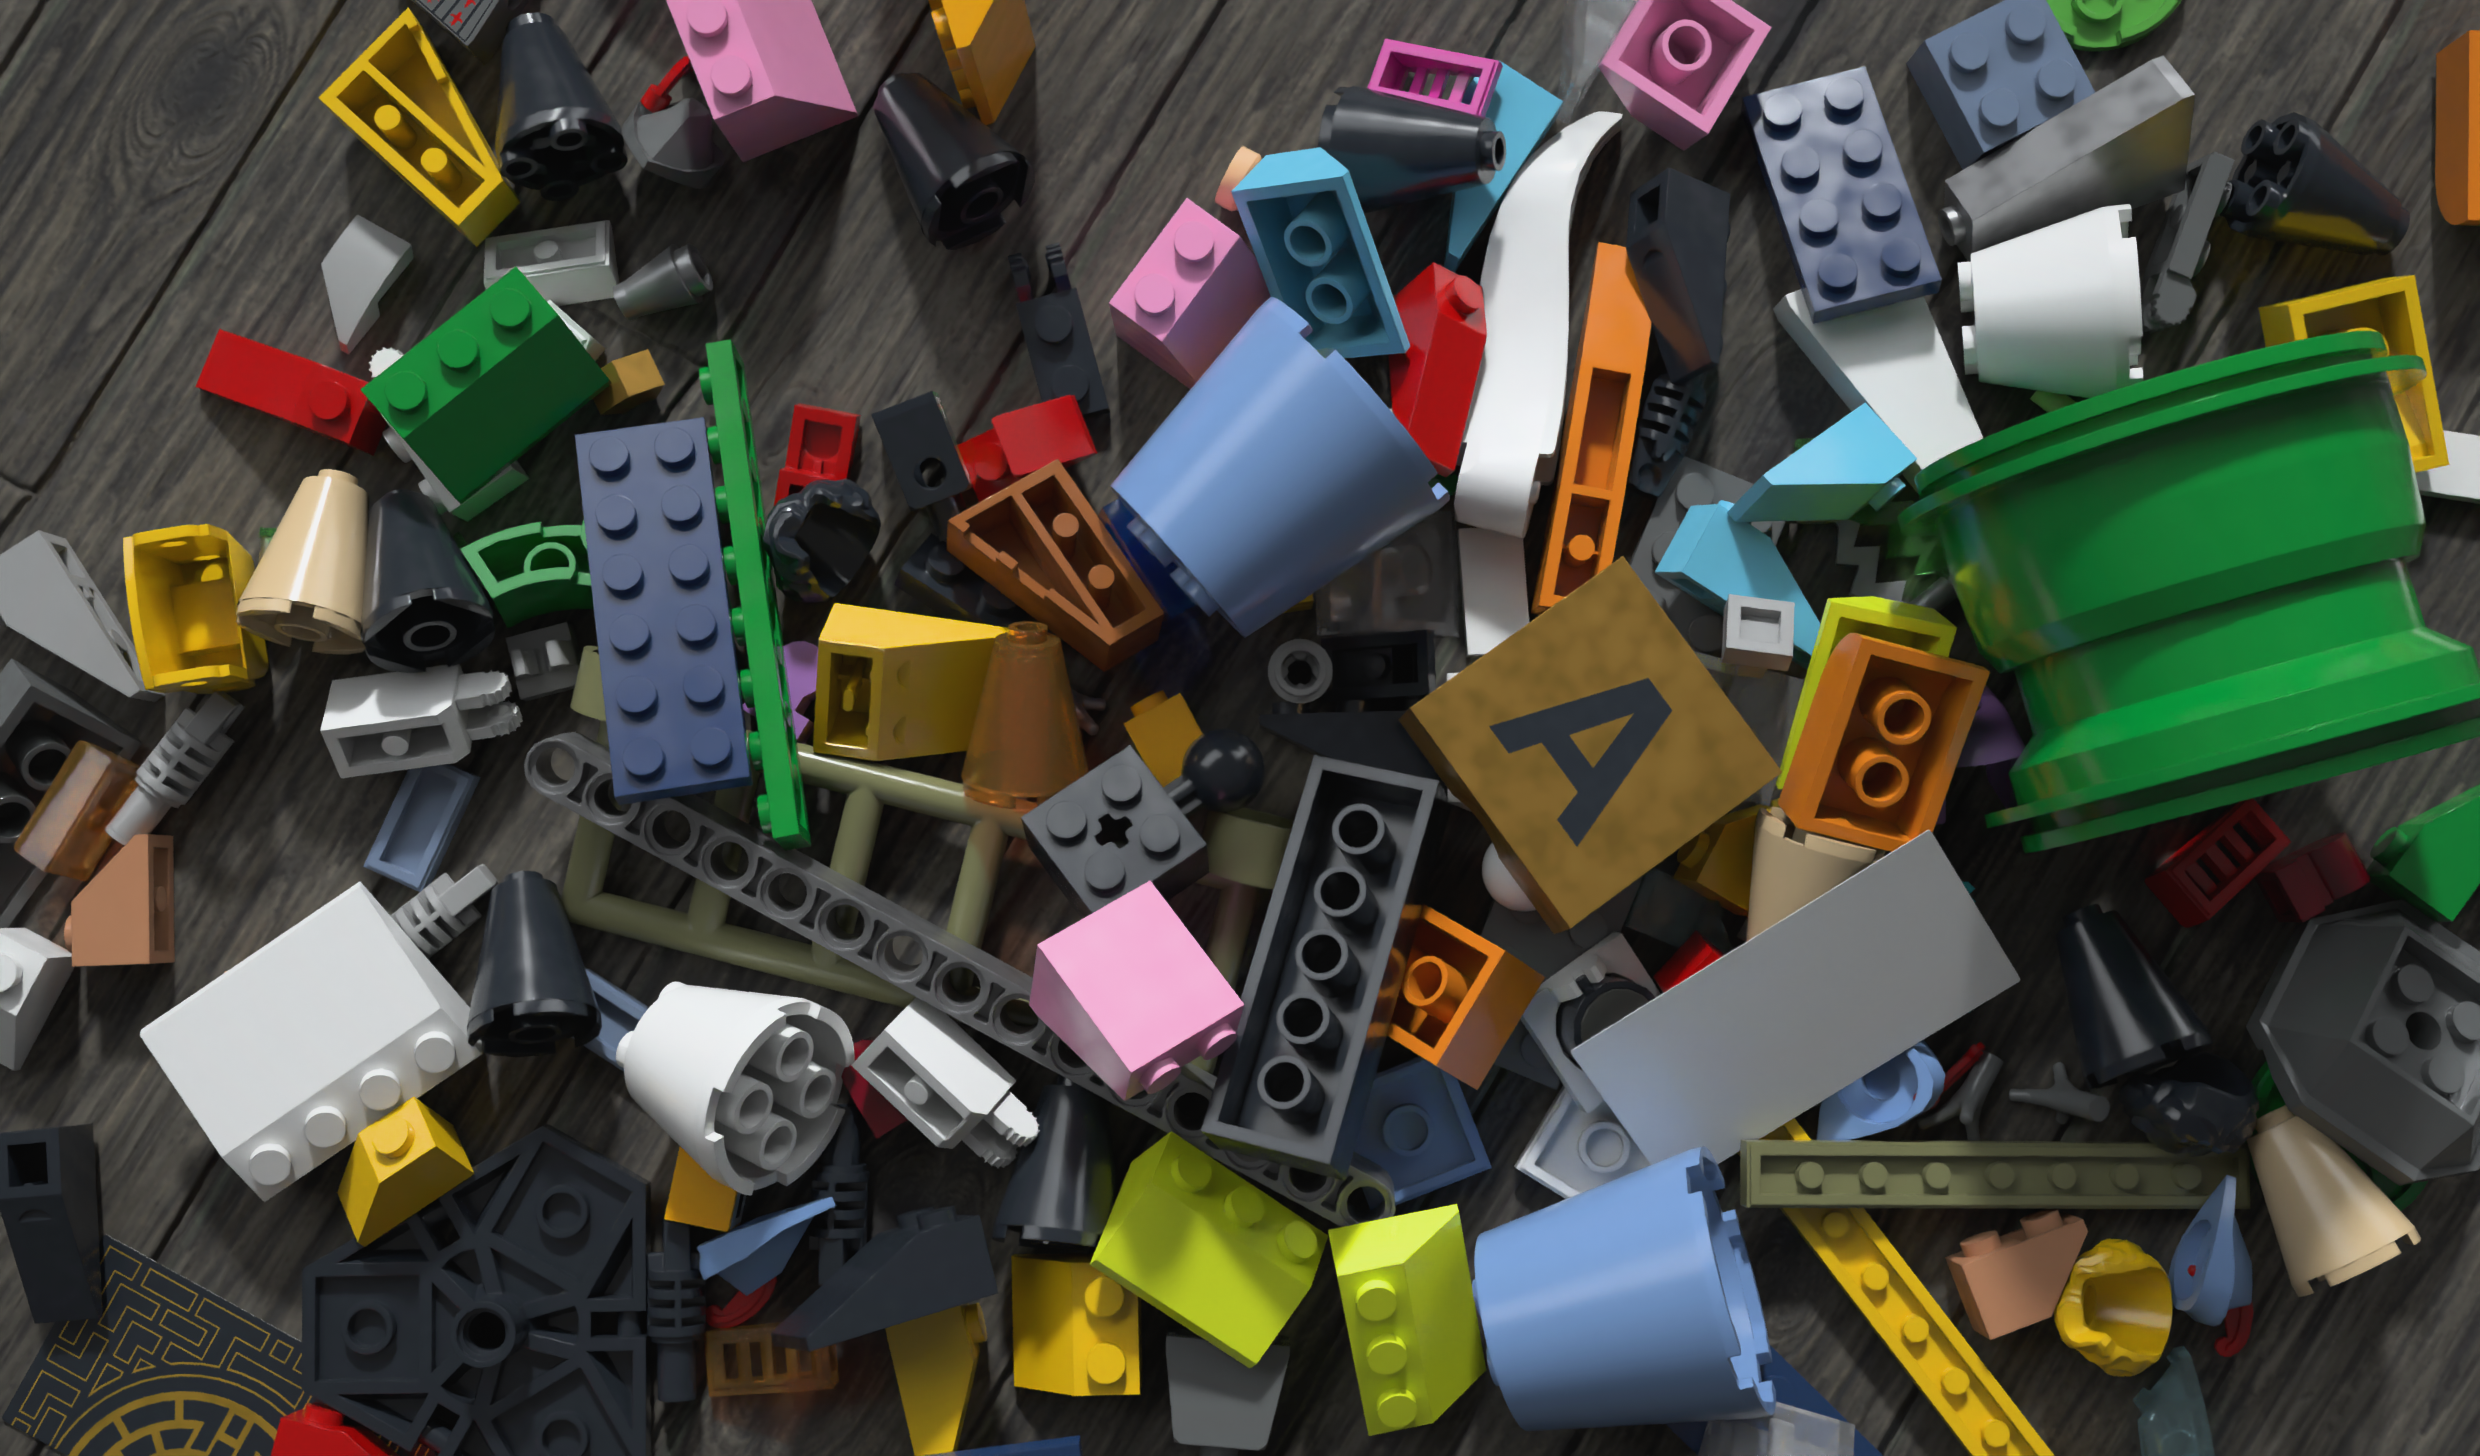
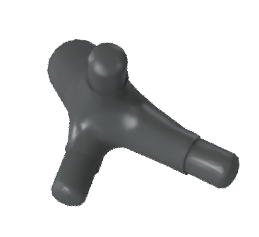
[1917,1051,2004,1141]
[2009,1062,2110,1124]

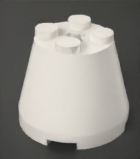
[1958,204,2143,398]
[616,982,855,1196]

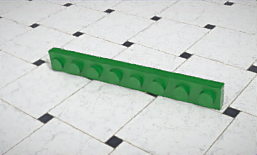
[699,339,811,851]

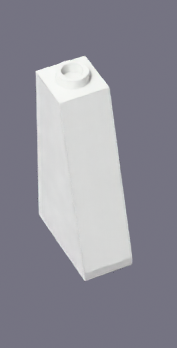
[1773,289,1983,493]

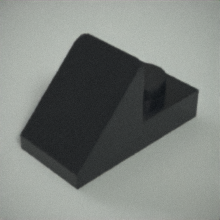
[1321,629,1436,703]

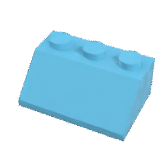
[1231,147,1410,358]

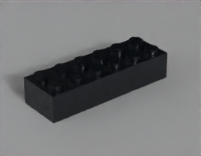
[1201,755,1451,1181]

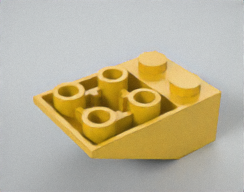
[813,603,1026,761]

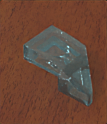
[2133,1346,2215,1456]

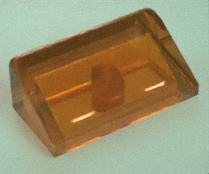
[14,741,140,882]

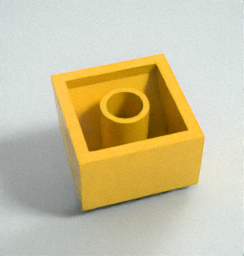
[1011,1253,1143,1396]

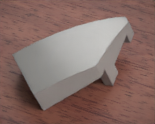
[321,214,414,354]

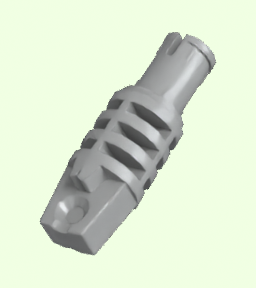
[104,691,244,846]
[390,864,499,959]

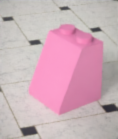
[666,0,858,162]
[1109,198,1271,389]
[1029,881,1244,1101]

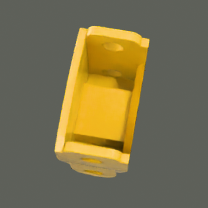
[123,524,269,694]

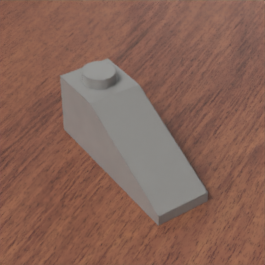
[0,530,165,702]

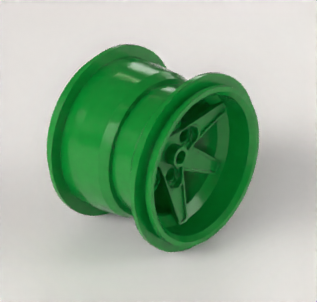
[1897,331,2480,854]

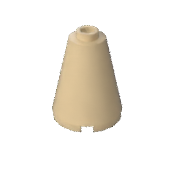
[236,469,369,655]
[1746,807,1888,942]
[2247,1105,2421,1297]

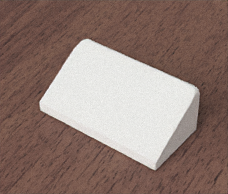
[484,220,620,306]

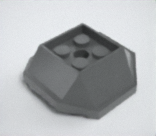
[2246,899,2480,1186]

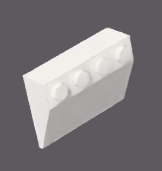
[140,882,482,1202]

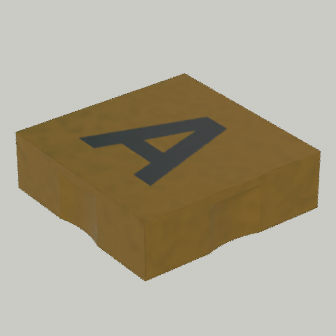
[1398,556,1782,934]

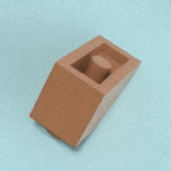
[64,834,175,967]

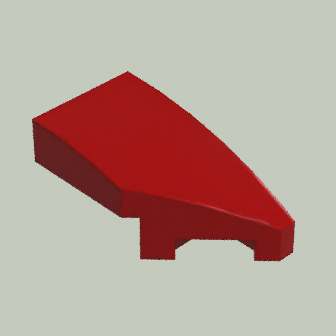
[774,403,861,506]

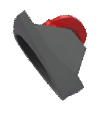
[621,56,725,189]

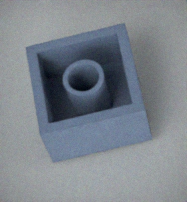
[1906,0,2095,170]

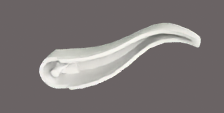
[1454,111,1623,539]

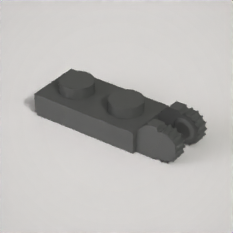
[2140,152,2235,334]

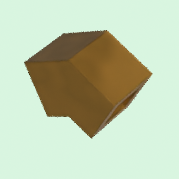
[593,349,665,415]

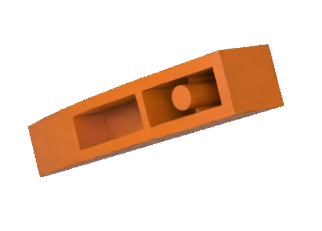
[1531,242,1652,615]

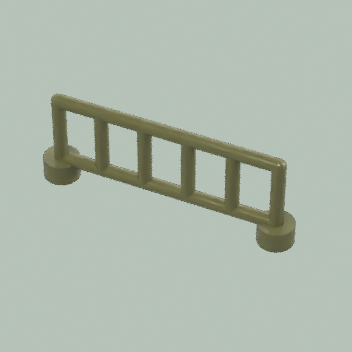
[561,646,1294,1074]

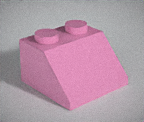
[1598,0,1771,151]

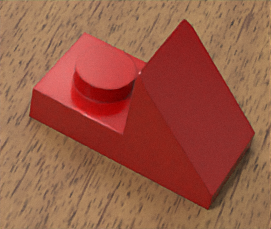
[957,395,1098,502]

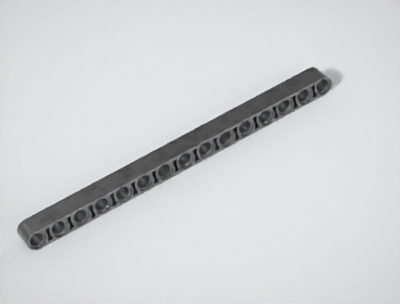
[524,732,1395,1227]

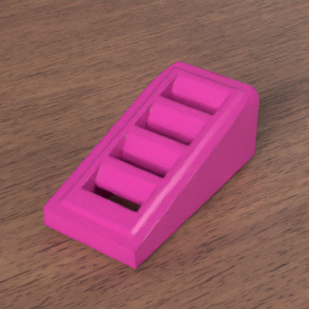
[1367,39,1503,117]

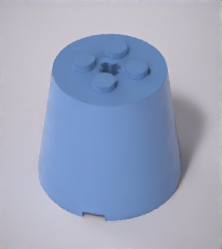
[1110,297,1450,638]
[1472,1146,1776,1431]

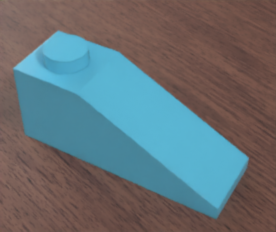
[1444,61,1563,273]
[1727,402,1917,522]
[1655,500,1820,669]

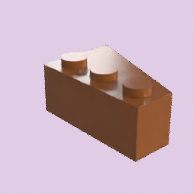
[946,459,1164,672]

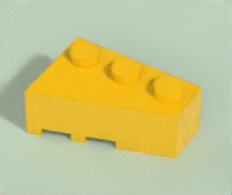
[318,7,520,247]

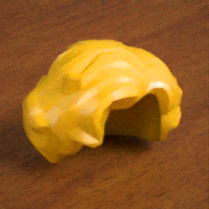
[2054,1239,2173,1377]

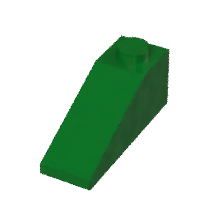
[2367,784,2480,922]

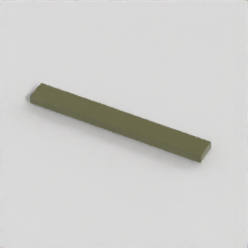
[1740,1140,2250,1209]

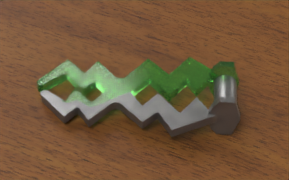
[1787,438,1958,612]

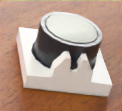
[1521,931,1661,1114]

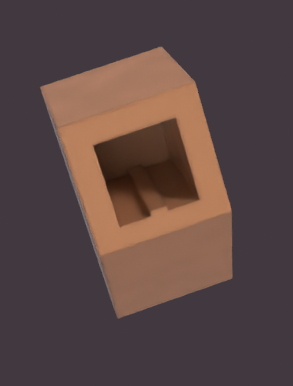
[1945,1208,2088,1340]

